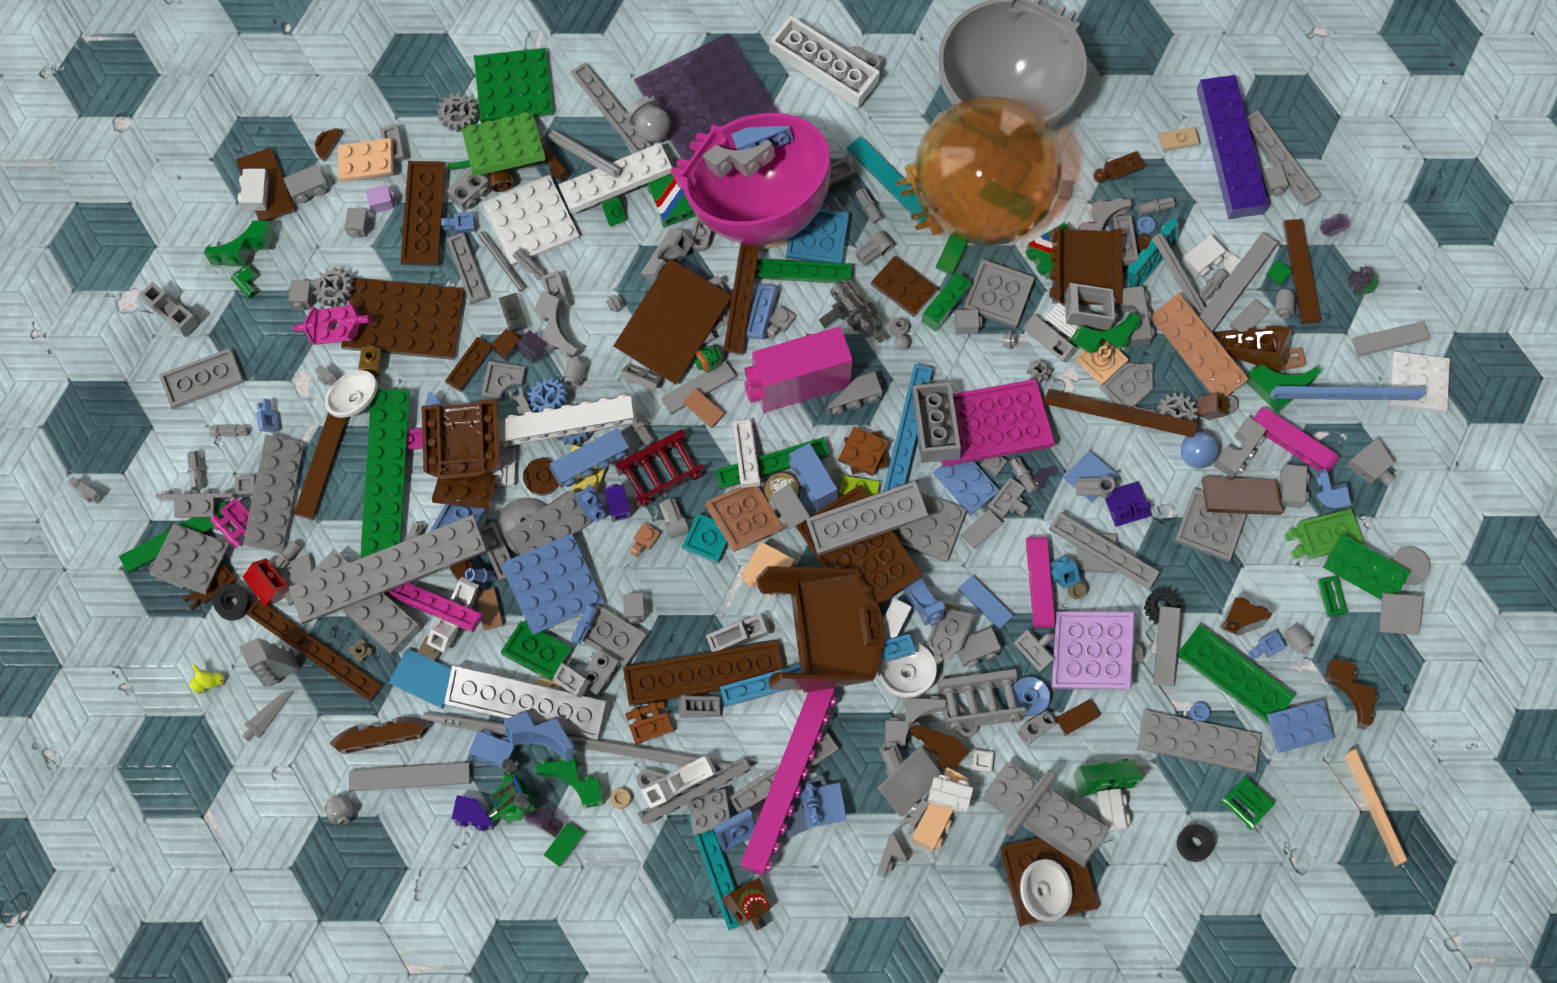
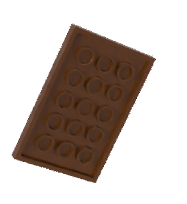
[341,278,464,360]
[796,485,923,605]

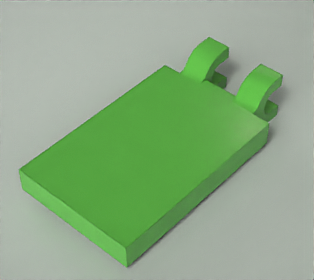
[1284,509,1365,560]

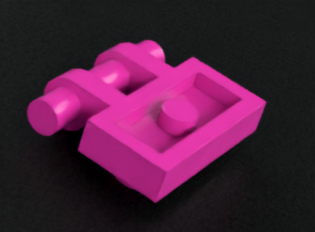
[210,498,249,548]

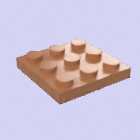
[705,486,783,552]

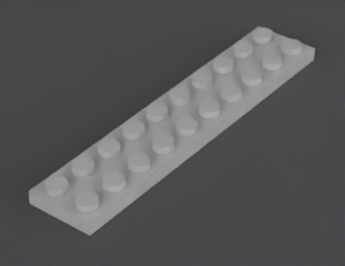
[289,515,487,624]

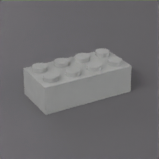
[912,382,961,463]

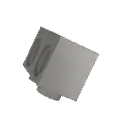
[446,169,490,212]

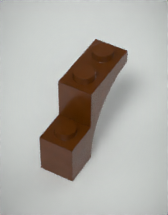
[1324,659,1377,730]

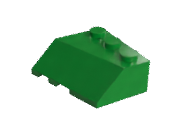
[1073,759,1143,798]

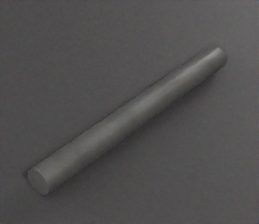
[478,231,525,292]

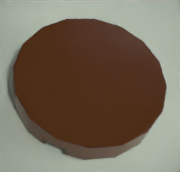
[523,458,559,496]

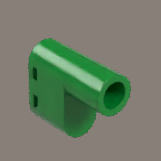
[230,265,258,299]

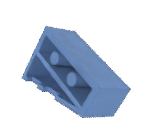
[788,443,838,512]

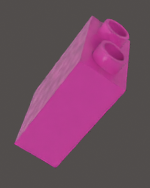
[744,326,853,413]

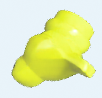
[188,663,224,695]

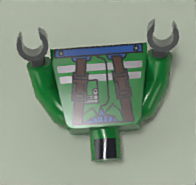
[486,759,536,823]

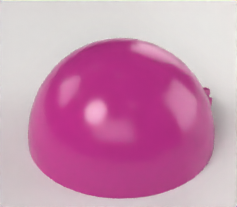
[670,113,831,246]

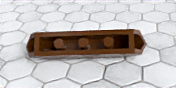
[329,716,430,754]

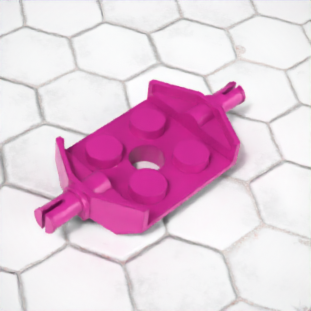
[293,302,371,345]

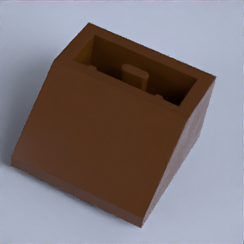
[1220,597,1272,636]

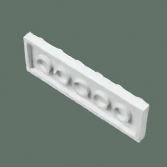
[559,143,672,214]

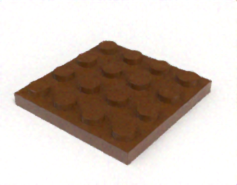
[999,838,1098,927]

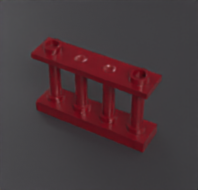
[615,429,704,508]

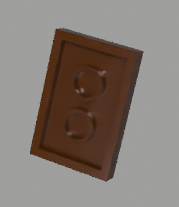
[871,256,938,318]
[432,475,498,509]

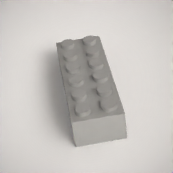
[306,549,421,658]
[984,761,1109,867]

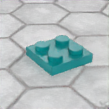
[682,513,727,564]

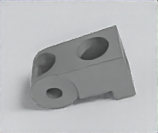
[1016,710,1057,746]

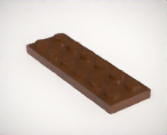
[400,161,446,266]

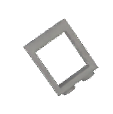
[1064,283,1117,330]

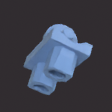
[574,484,606,523]

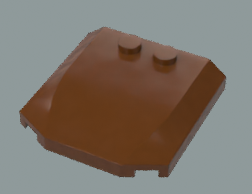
[421,399,501,481]

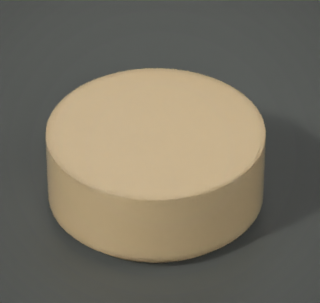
[611,788,631,809]

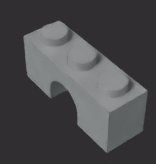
[641,229,694,284]
[139,282,198,337]
[1120,286,1154,347]
[1214,416,1266,478]

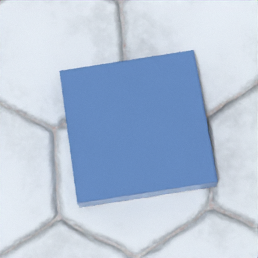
[1063,451,1118,503]
[713,809,756,852]

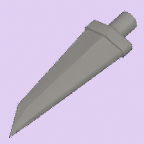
[242,690,295,741]

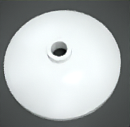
[325,370,377,418]
[877,642,937,698]
[1020,859,1072,922]

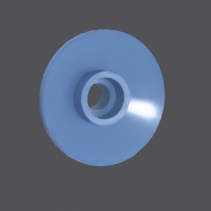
[1012,677,1050,716]

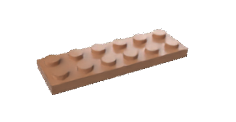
[1151,292,1249,397]

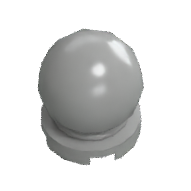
[625,95,671,143]

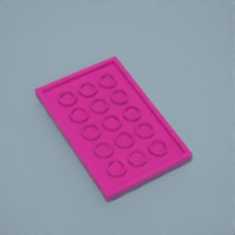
[941,379,1055,467]

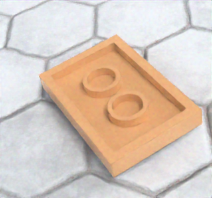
[338,138,394,182]

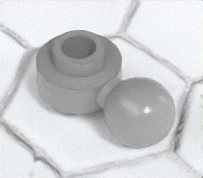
[889,318,909,350]

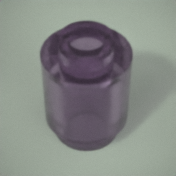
[1320,214,1349,237]

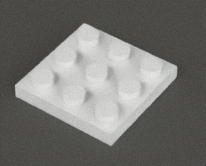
[1389,351,1450,413]

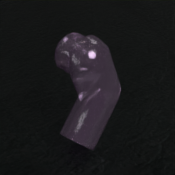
[1033,466,1056,490]

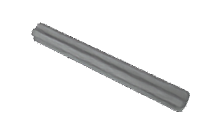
[548,130,620,178]
[1153,233,1206,314]

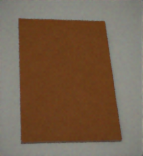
[613,258,732,385]

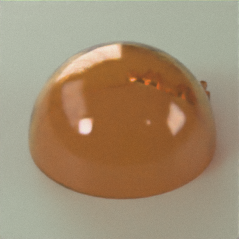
[896,97,1063,246]

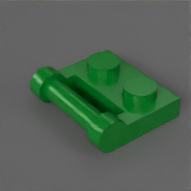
[1221,777,1275,831]

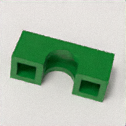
[921,272,971,332]

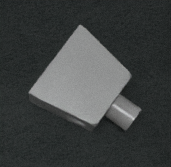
[1347,438,1395,486]

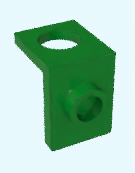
[599,196,627,227]

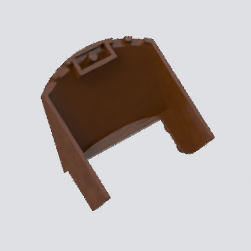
[756,566,884,693]

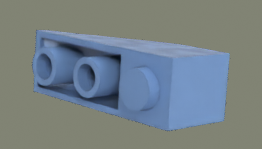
[731,126,794,150]

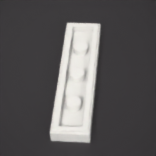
[732,419,760,488]

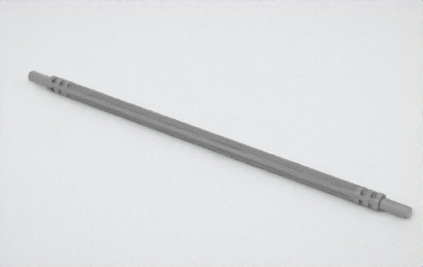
[422,712,736,770]

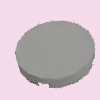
[1391,547,1430,585]

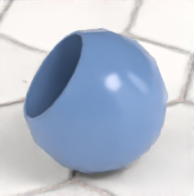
[1180,432,1218,469]

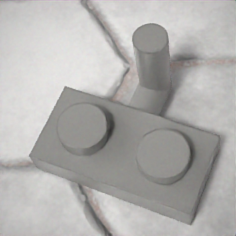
[1014,629,1055,672]

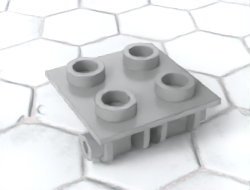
[689,788,730,836]

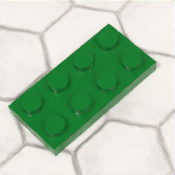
[1322,534,1411,600]

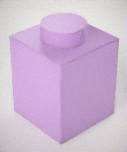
[365,184,395,214]

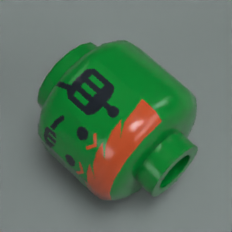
[694,345,723,373]

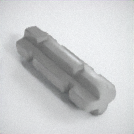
[512,249,545,280]
[209,425,248,437]

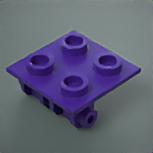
[1104,481,1151,527]

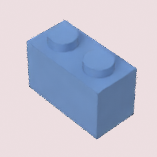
[468,730,516,769]

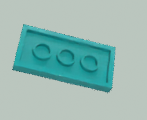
[1128,218,1178,288]

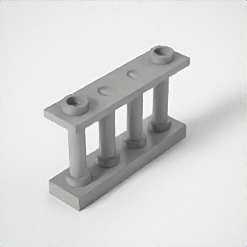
[937,669,1025,731]

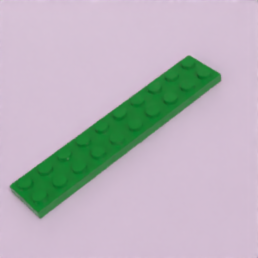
[360,389,410,559]

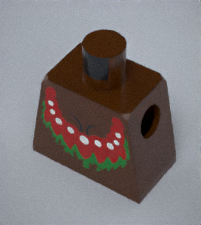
[721,878,770,931]

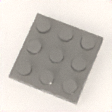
[963,259,1035,328]
[1174,489,1246,562]
[895,492,966,563]
[150,524,229,595]

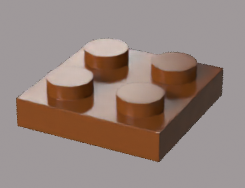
[838,426,889,476]

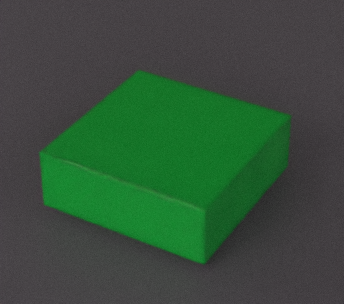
[1266,260,1292,286]

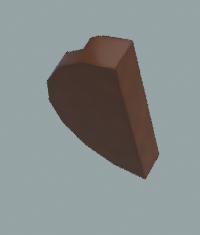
[315,128,343,162]

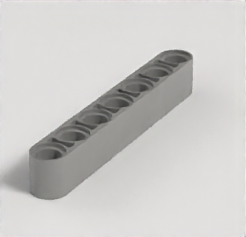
[1199,232,1278,332]

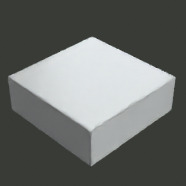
[971,750,994,773]

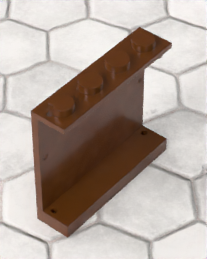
[1049,227,1122,306]

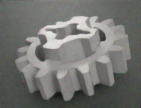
[437,92,477,132]
[312,267,354,308]
[1156,392,1198,421]

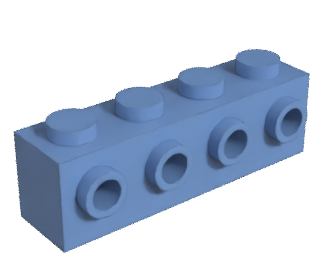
[550,428,629,488]

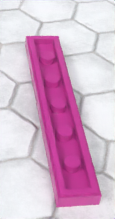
[383,583,484,633]

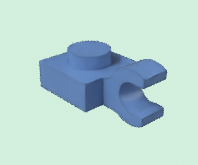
[441,212,474,233]
[256,399,279,433]
[1248,631,1286,660]

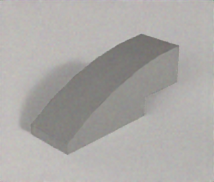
[706,614,772,652]

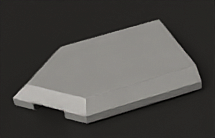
[1100,363,1153,408]
[927,608,975,664]

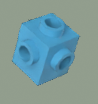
[1050,556,1081,589]

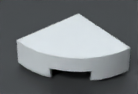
[1222,250,1241,276]

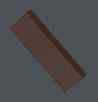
[445,337,493,392]

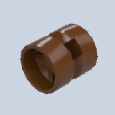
[487,168,514,192]

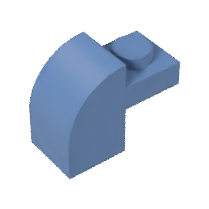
[1315,468,1351,508]

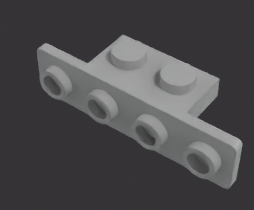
[155,490,237,518]

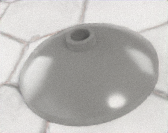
[496,498,546,553]

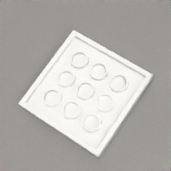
[482,175,580,267]

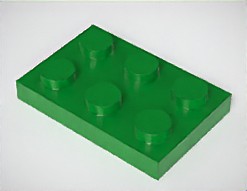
[501,621,572,682]

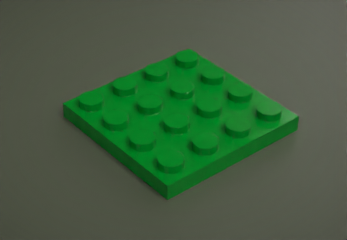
[474,48,553,123]

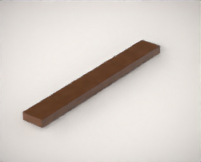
[1044,389,1198,437]
[246,599,382,703]

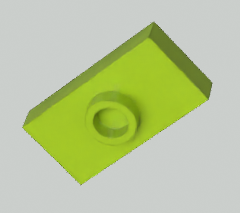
[839,475,880,497]

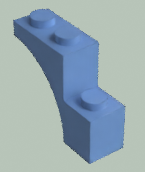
[902,578,945,626]
[504,712,575,762]

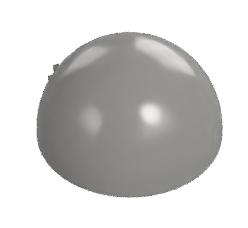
[938,0,1087,137]

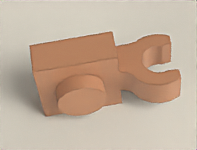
[630,522,660,557]

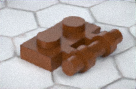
[625,701,673,745]

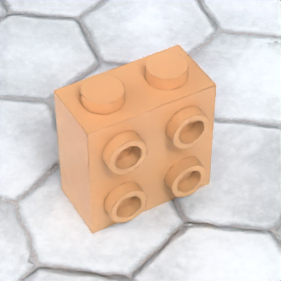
[742,541,795,598]

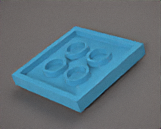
[786,209,849,264]

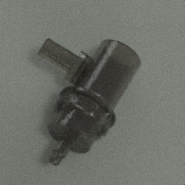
[818,279,884,343]

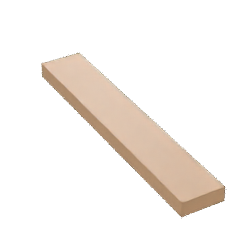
[1345,750,1407,866]

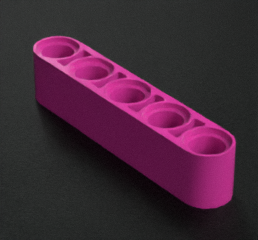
[1252,408,1339,475]
[1026,536,1055,629]

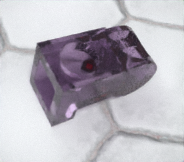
[524,803,564,838]

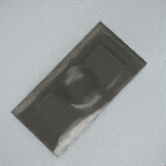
[498,293,528,332]

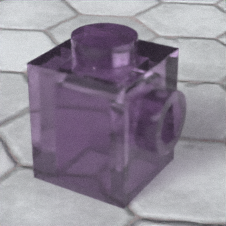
[516,330,547,364]

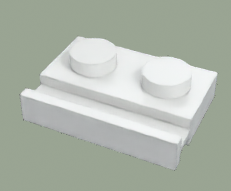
[487,448,516,486]

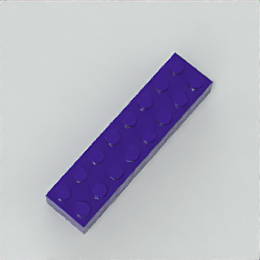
[1196,75,1268,219]

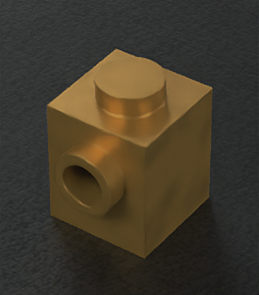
[358,346,383,377]

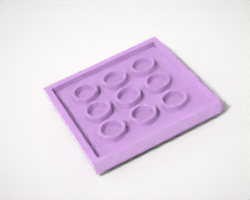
[1052,612,1135,691]

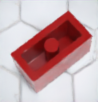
[242,558,289,606]

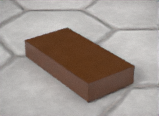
[1055,700,1100,736]

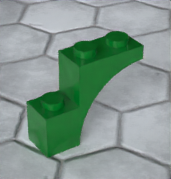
[204,220,275,267]
[1069,313,1140,354]
[535,758,603,809]

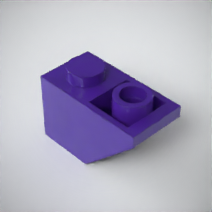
[604,484,631,522]
[451,795,493,832]

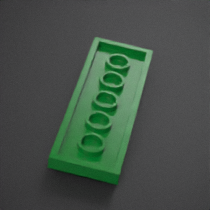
[1176,624,1295,726]

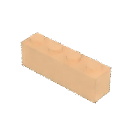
[911,767,970,852]

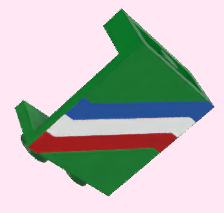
[647,173,697,228]
[1026,222,1070,280]

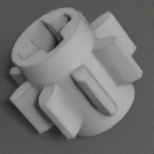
[1027,359,1051,384]

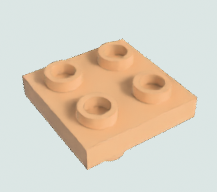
[1075,339,1129,385]

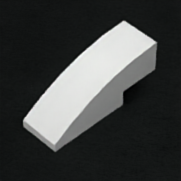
[883,598,911,641]

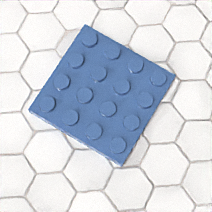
[500,534,604,635]

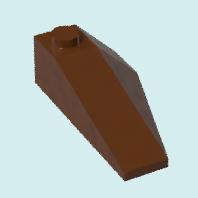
[1212,325,1291,370]

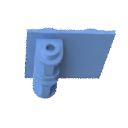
[801,783,847,828]

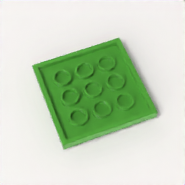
[461,113,546,177]

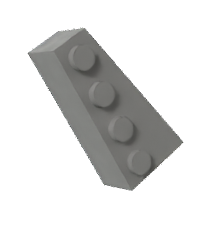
[239,638,300,687]

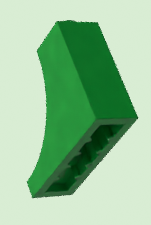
[1246,364,1321,413]

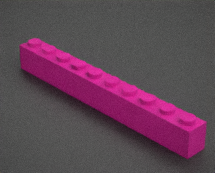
[740,688,837,877]

